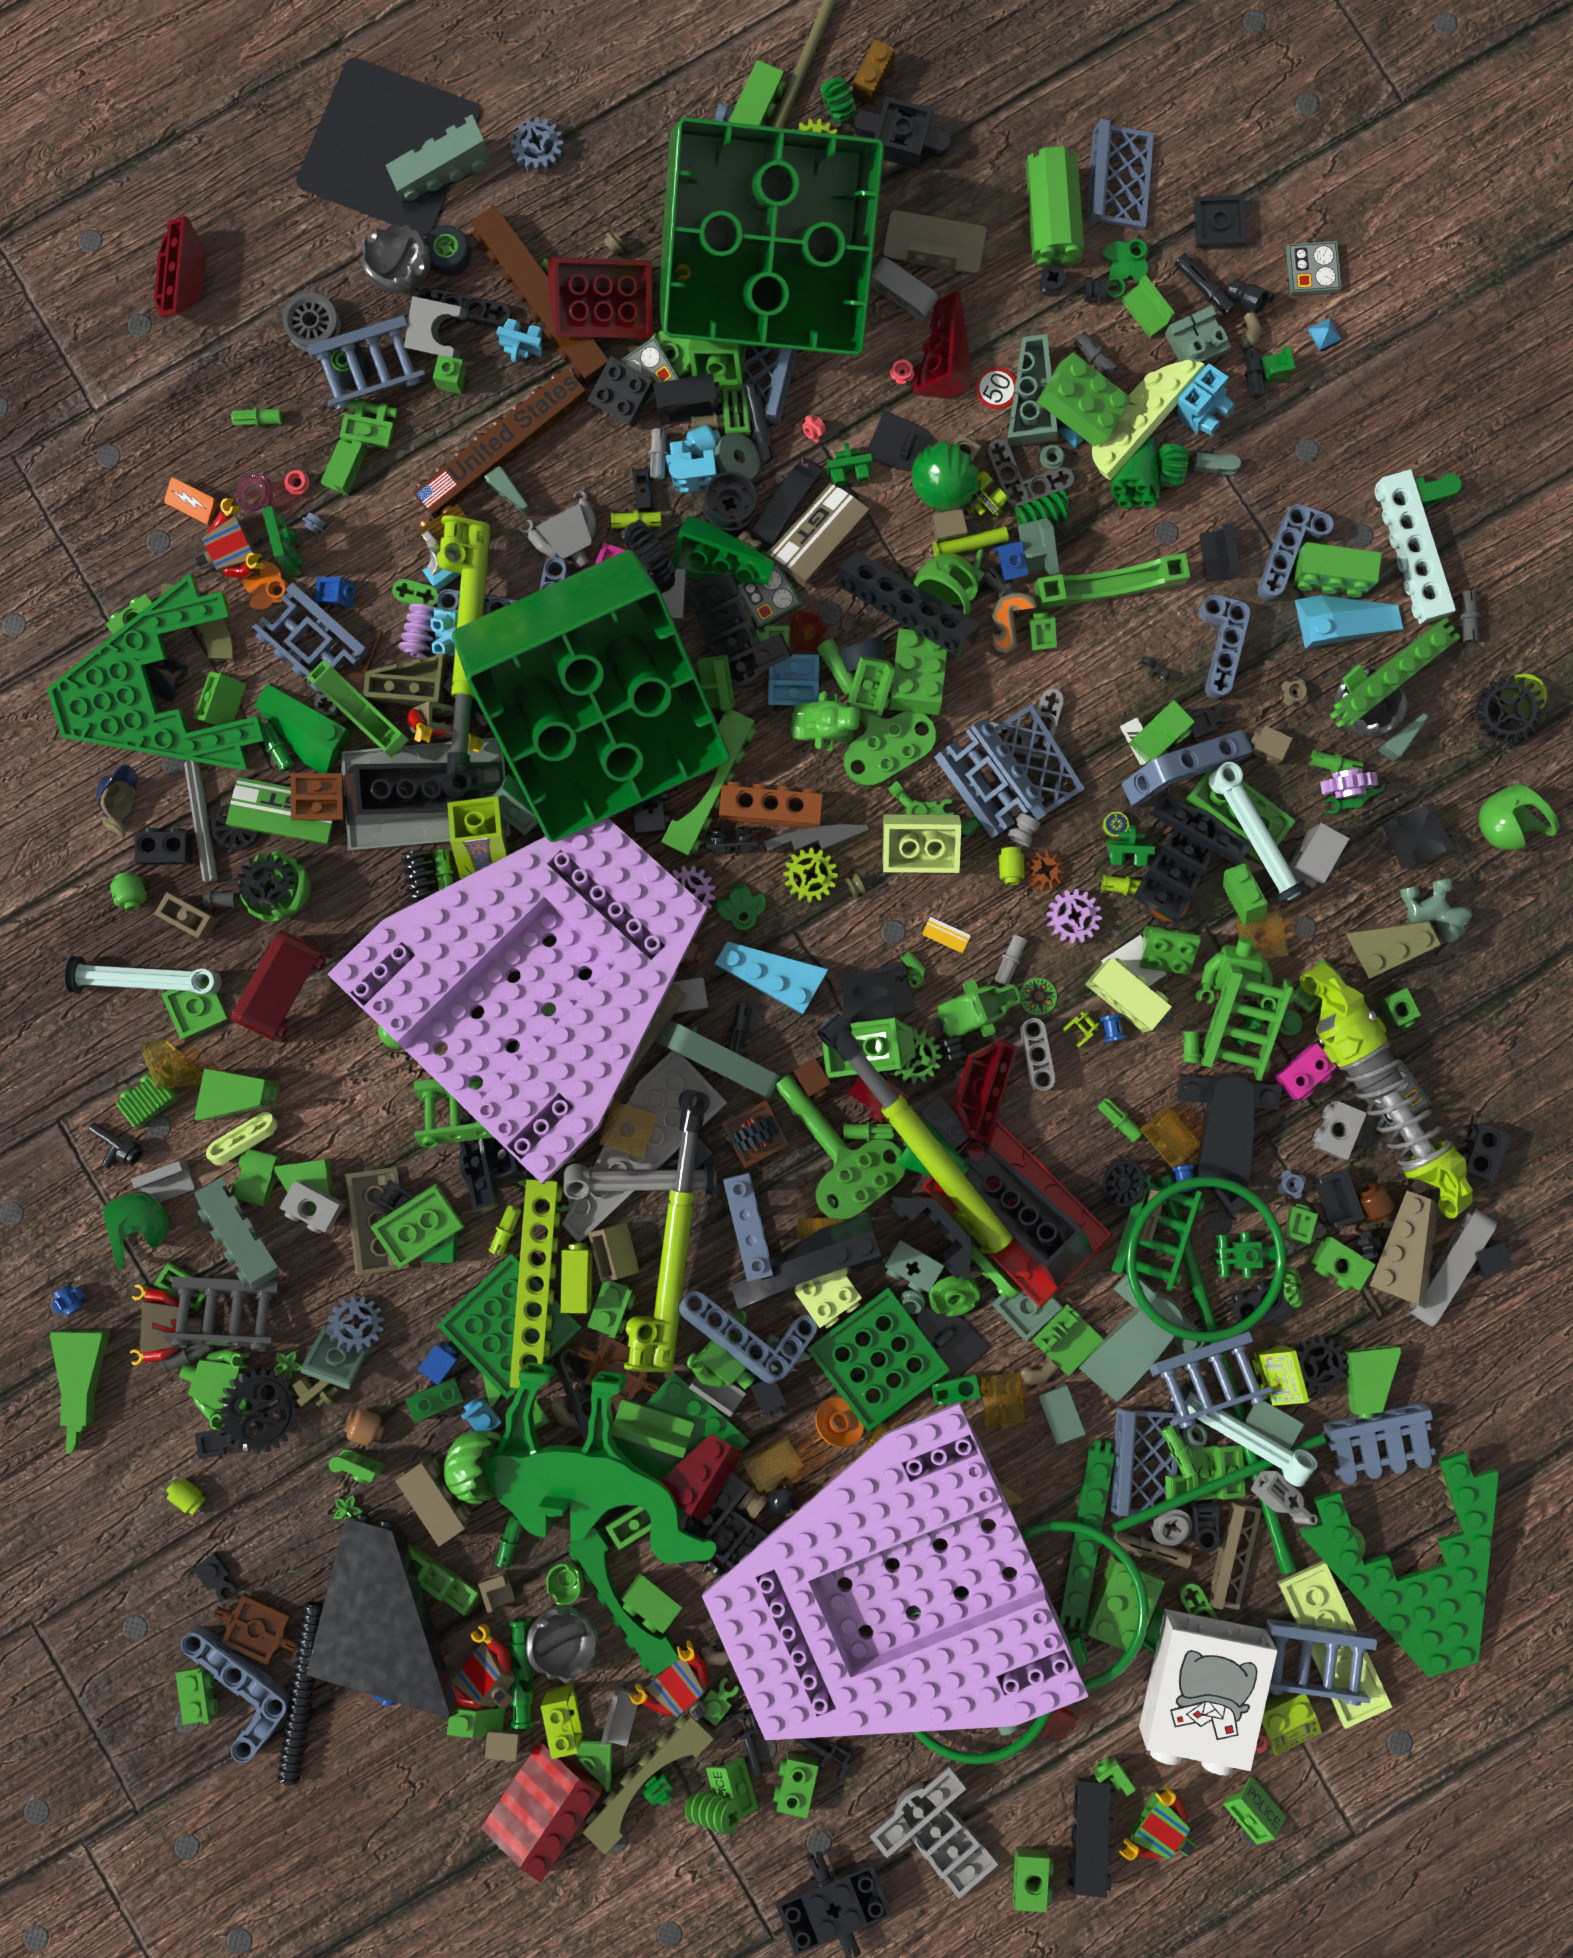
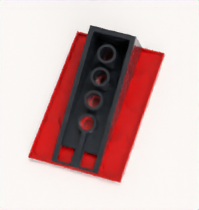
[922,1120,1113,1308]

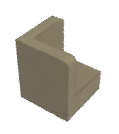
[931,509,967,543]
[478,1570,515,1614]
[485,1727,522,1761]

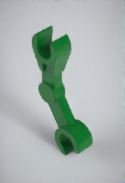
[1323,776,1385,815]

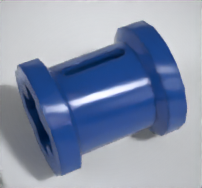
[1100,1013,1127,1042]
[1172,1164,1198,1192]

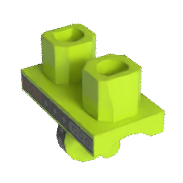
[966,470,1009,516]

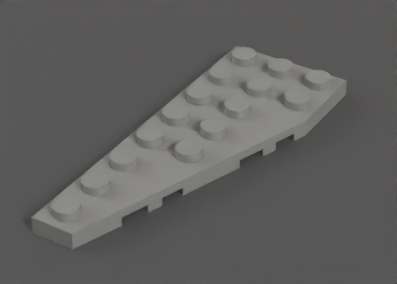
[562,1050,727,1243]

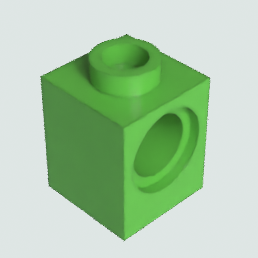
[433,354,467,394]
[1377,988,1421,1029]

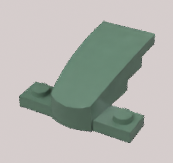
[1079,1273,1206,1402]

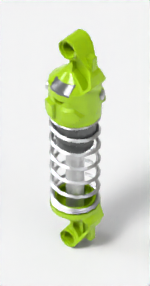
[1300,963,1473,1218]

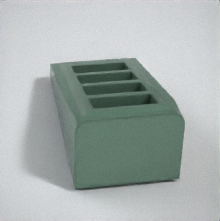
[484,466,531,516]
[1378,713,1428,761]

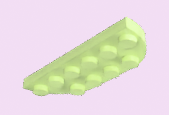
[1092,360,1205,480]

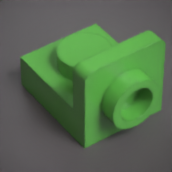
[1027,610,1057,650]
[1283,1204,1318,1244]
[1093,1756,1136,1796]

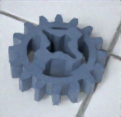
[510,117,564,173]
[327,1296,384,1353]

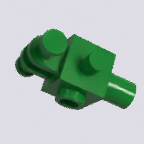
[1215,1231,1276,1278]

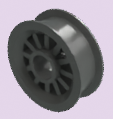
[282,292,341,352]

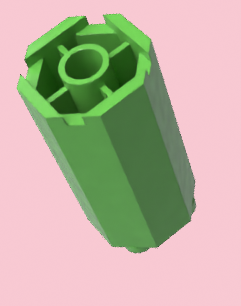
[1026,146,1084,268]

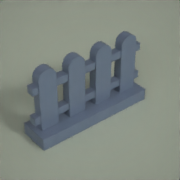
[1323,1402,1436,1484]

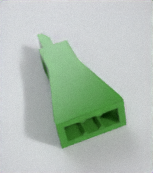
[50,1329,110,1454]

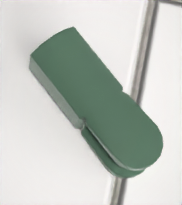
[1193,452,1241,476]

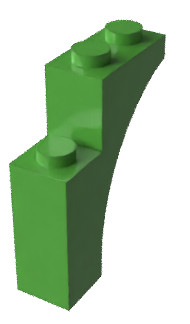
[306,660,409,758]

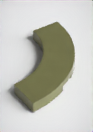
[161,584,235,661]

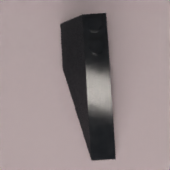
[731,1213,885,1310]

